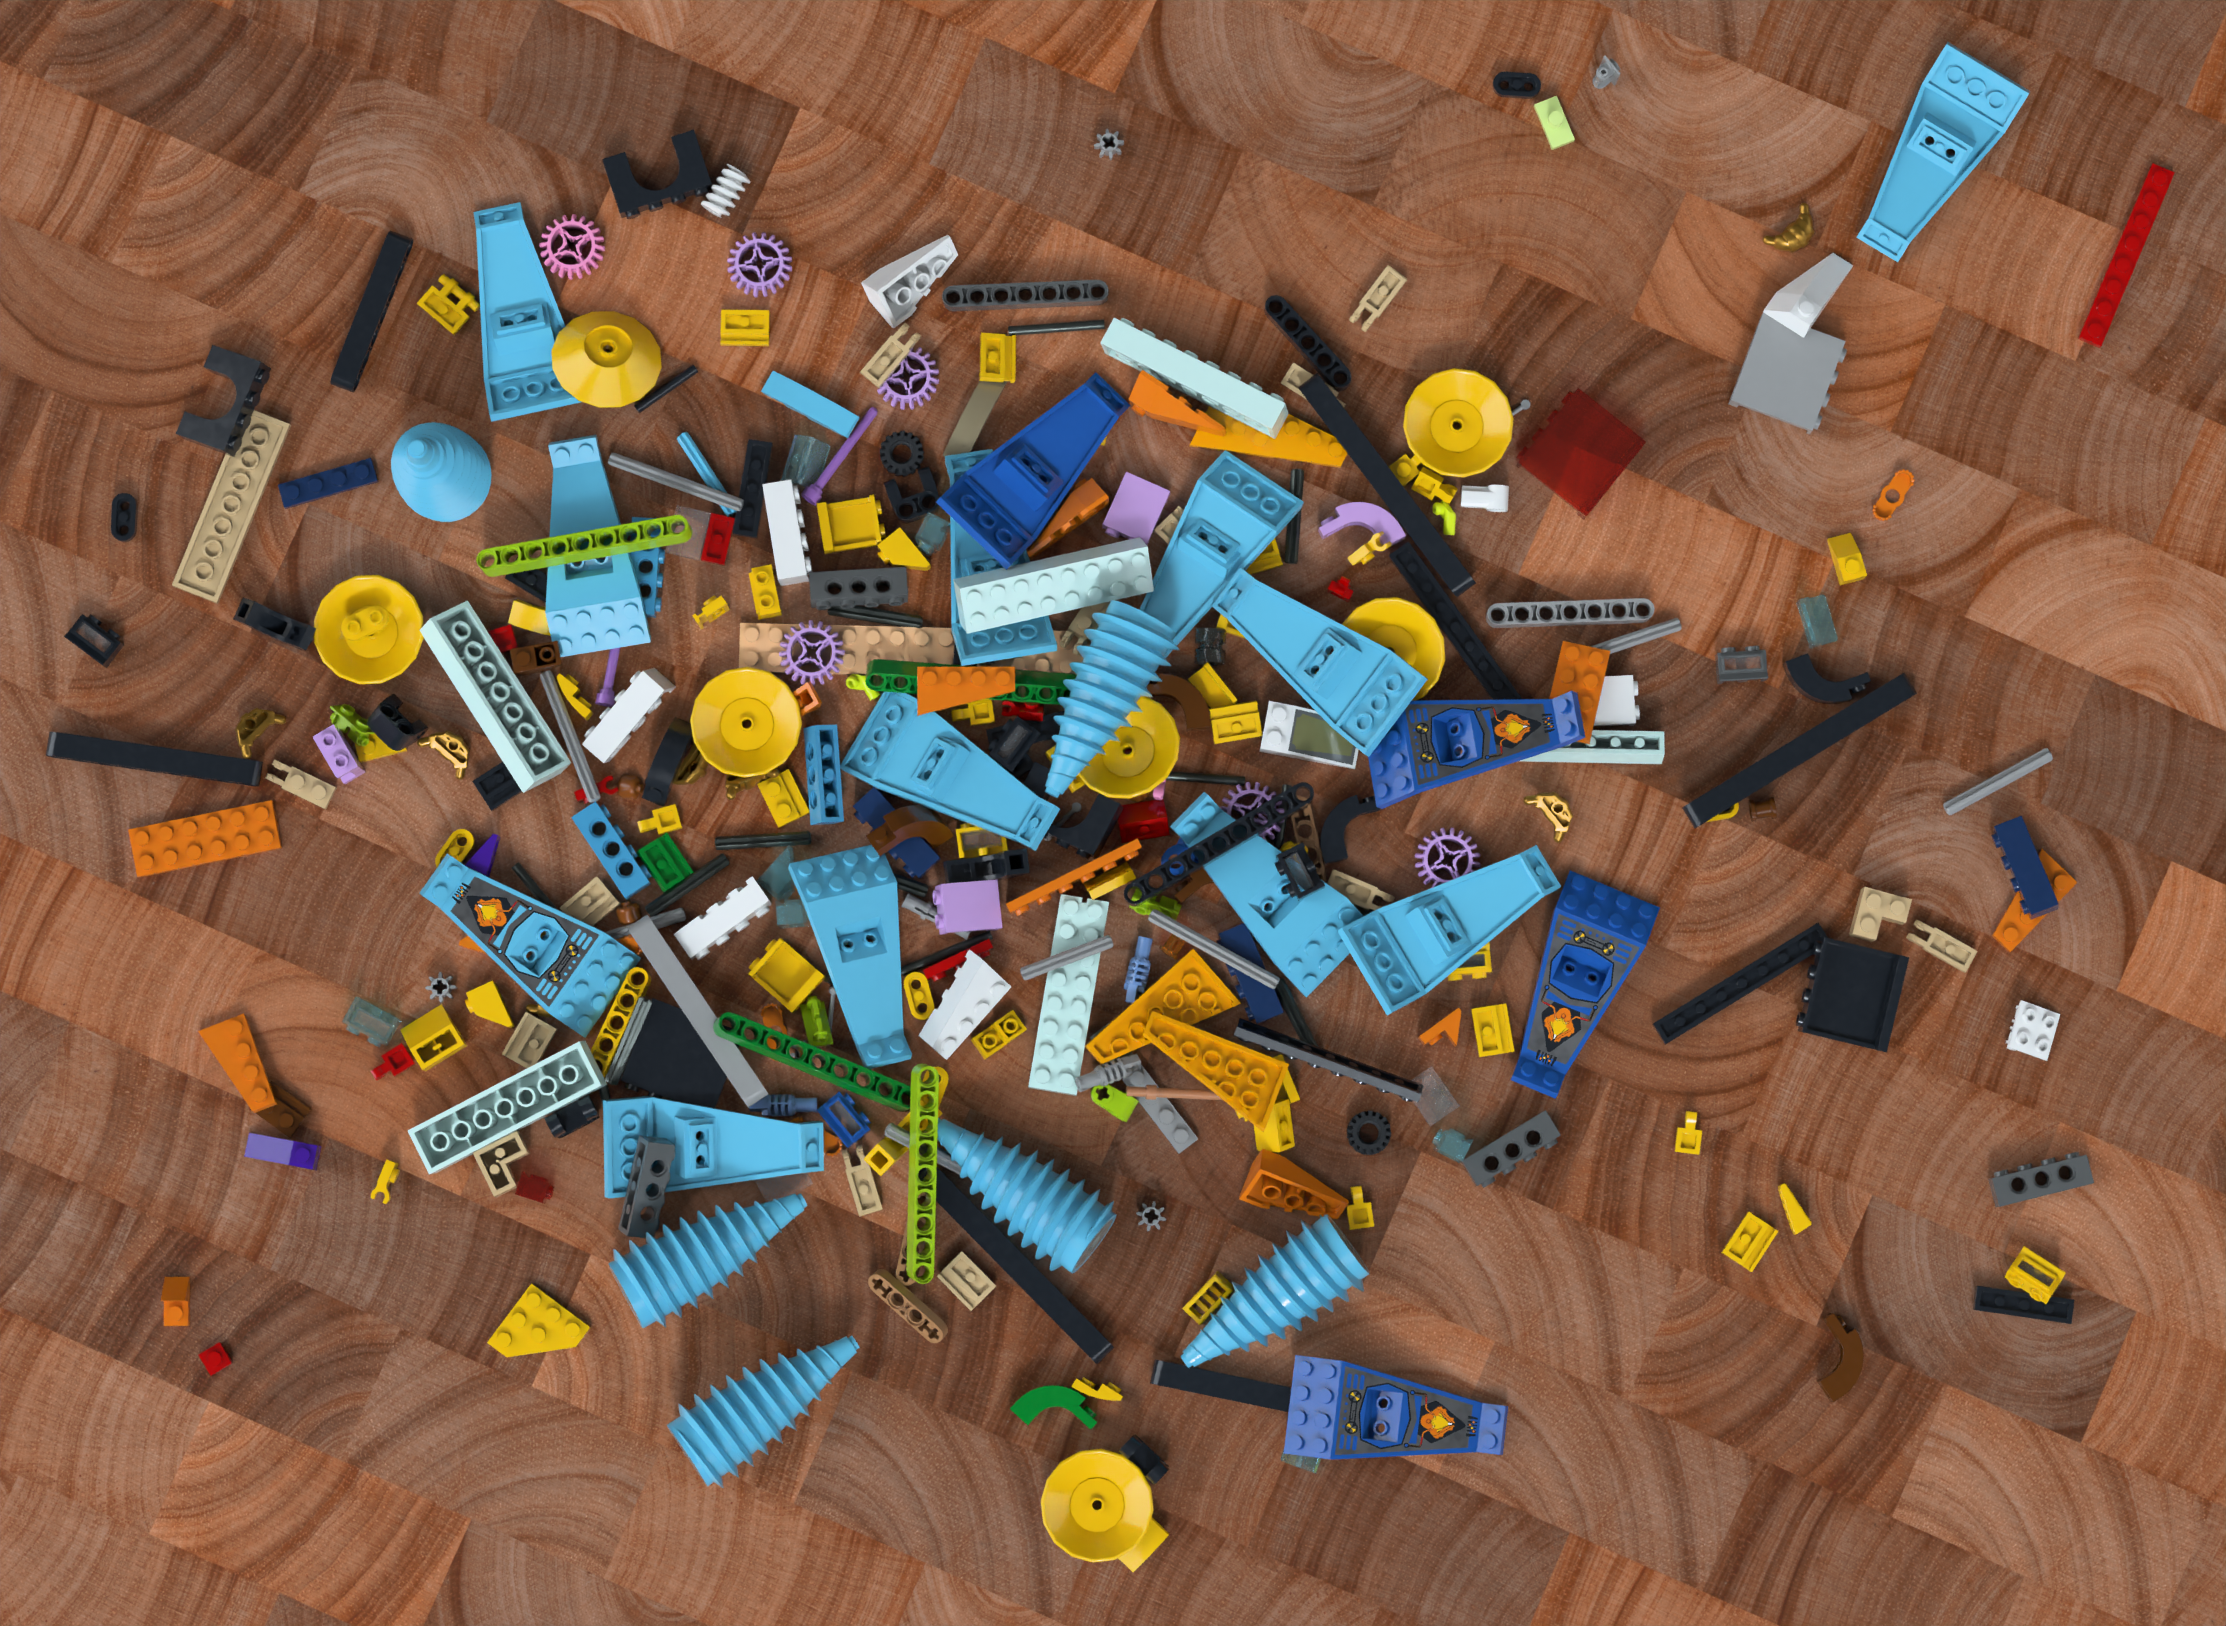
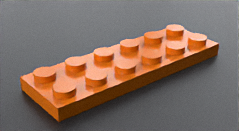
[128,800,282,878]
[1006,838,1142,916]

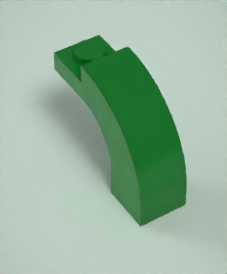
[1010,1385,1097,1429]

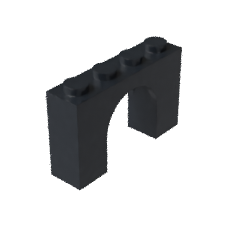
[602,130,712,219]
[176,345,271,457]
[1023,762,1124,860]

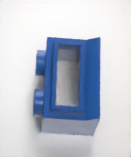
[817,1092,871,1149]

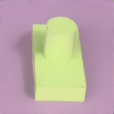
[1534,96,1575,150]

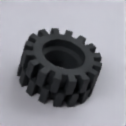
[880,431,924,477]
[1347,1111,1391,1155]

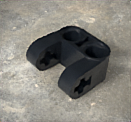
[883,466,940,524]
[367,694,429,751]
[544,1095,600,1139]
[1119,1434,1169,1485]

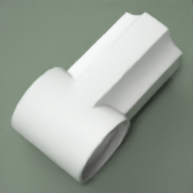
[1461,485,1509,512]

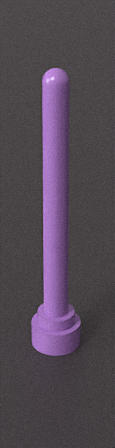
[801,407,878,506]
[595,647,620,707]

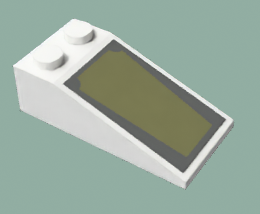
[1260,701,1359,769]

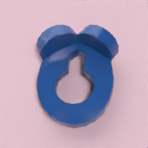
[1161,839,1199,876]

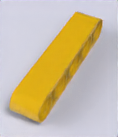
[591,967,651,1077]

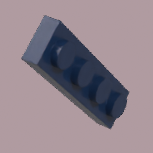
[278,458,379,509]

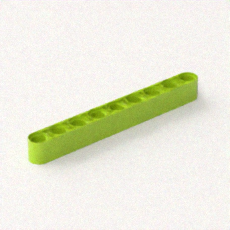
[476,515,693,577]
[906,1063,939,1284]

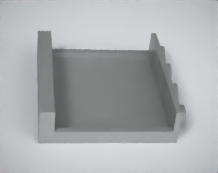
[1728,312,1847,435]

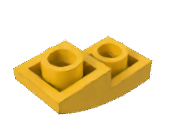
[508,599,551,636]
[557,673,594,721]
[971,1010,1027,1060]
[1071,1377,1123,1401]
[1118,1517,1170,1572]

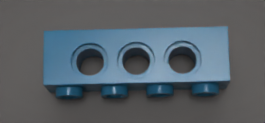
[630,517,665,618]
[803,724,844,825]
[571,801,651,900]

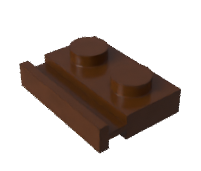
[250,1081,312,1138]

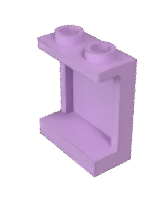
[1103,472,1170,545]
[313,724,365,784]
[932,880,1002,935]

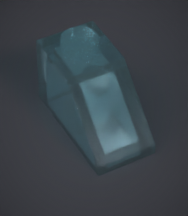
[757,845,795,902]

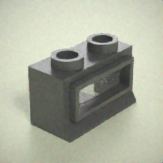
[1715,646,1768,684]

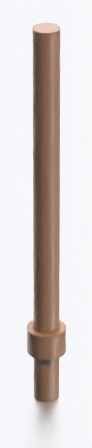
[1126,1085,1222,1100]

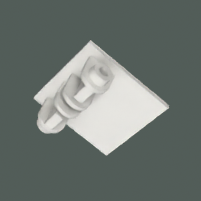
[2006,1000,2060,1061]

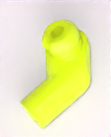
[1432,501,1456,535]
[846,674,880,701]

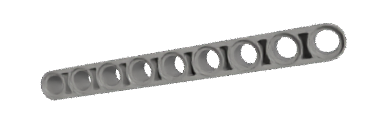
[627,915,768,1108]

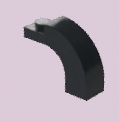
[233,597,316,650]
[1782,653,1871,704]
[642,717,693,807]
[1320,795,1385,865]
[943,848,1030,883]

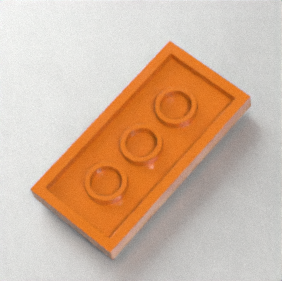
[1550,641,1610,744]

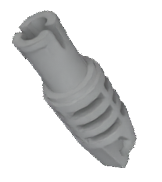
[1075,1054,1141,1092]

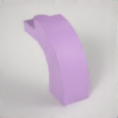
[1318,502,1406,547]

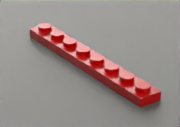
[2078,163,2175,348]

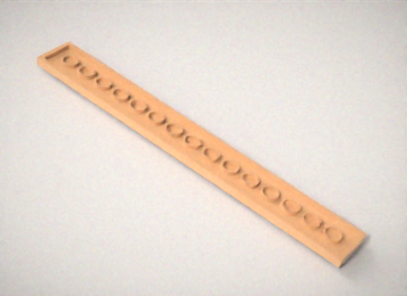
[739,623,1091,675]

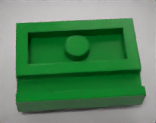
[637,833,694,893]

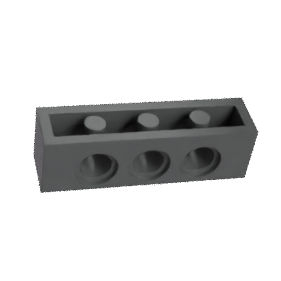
[809,567,908,610]
[1461,1110,1561,1188]
[618,1135,676,1238]
[1988,1151,2094,1207]

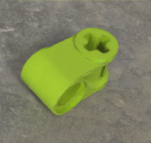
[1091,1084,1139,1123]

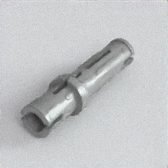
[901,893,971,940]

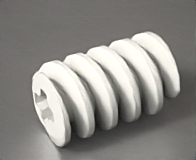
[701,164,751,218]

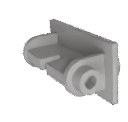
[1593,55,1621,89]

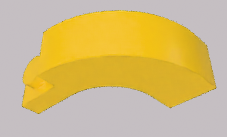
[864,1096,943,1176]

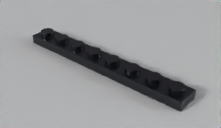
[1388,542,1522,700]
[1652,922,1828,1045]
[1234,1018,1423,1102]

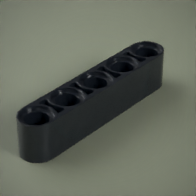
[1264,295,1352,392]

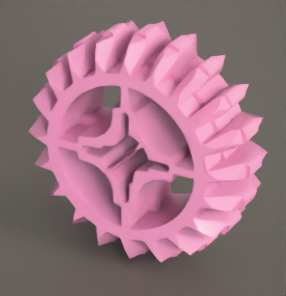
[539,214,605,280]

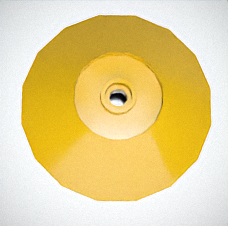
[551,311,662,408]
[1403,368,1514,478]
[314,575,424,684]
[1342,597,1445,701]
[690,667,802,778]
[1078,696,1180,799]
[1041,1449,1154,1563]

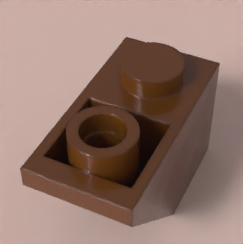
[510,641,562,676]

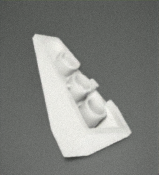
[861,235,958,328]
[1763,253,1853,338]

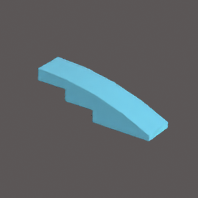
[761,371,860,438]

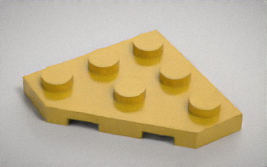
[487,1283,591,1357]

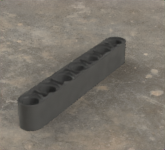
[942,280,1109,311]

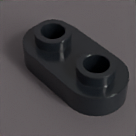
[1492,72,1541,99]
[111,493,138,542]

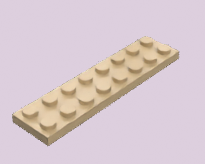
[172,410,291,604]

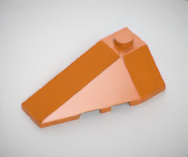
[1129,370,1226,437]
[1027,478,1109,560]
[1239,1148,1349,1219]

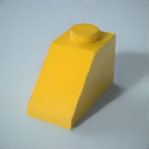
[877,527,931,571]
[1827,533,1867,586]
[465,980,515,1028]

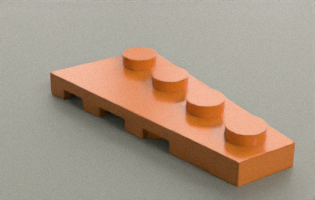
[917,667,1015,716]
[1992,849,2077,953]
[198,1013,277,1113]

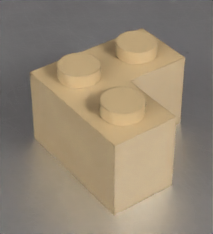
[1849,887,1912,942]
[473,1131,530,1197]

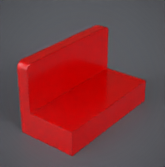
[1118,799,1170,843]

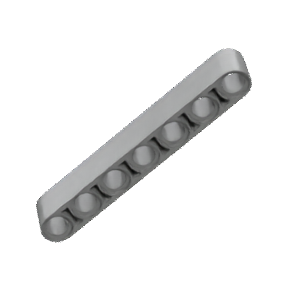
[1486,598,1655,628]

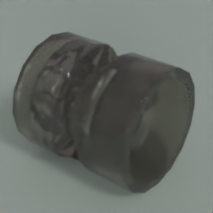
[1194,628,1226,666]

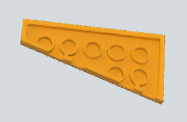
[1189,406,1348,468]
[1085,949,1241,1064]
[1143,1011,1289,1132]

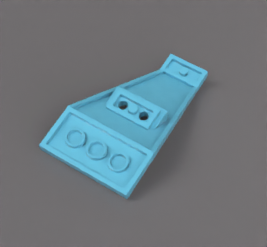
[1139,450,1304,658]
[840,692,1060,851]

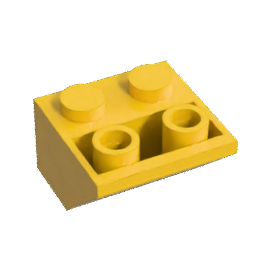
[400,1004,468,1071]

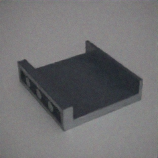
[1796,936,1909,1052]
[621,998,745,1108]

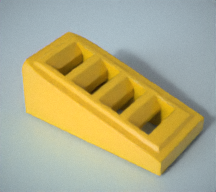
[1778,1183,1812,1235]
[1182,1271,1234,1325]

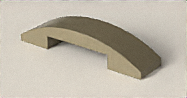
[943,381,1008,457]

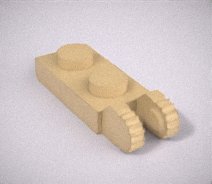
[1349,265,1407,332]
[860,323,921,388]
[1060,601,1111,655]
[265,760,337,809]
[1327,869,1395,911]
[1906,920,1978,973]
[842,1145,883,1217]

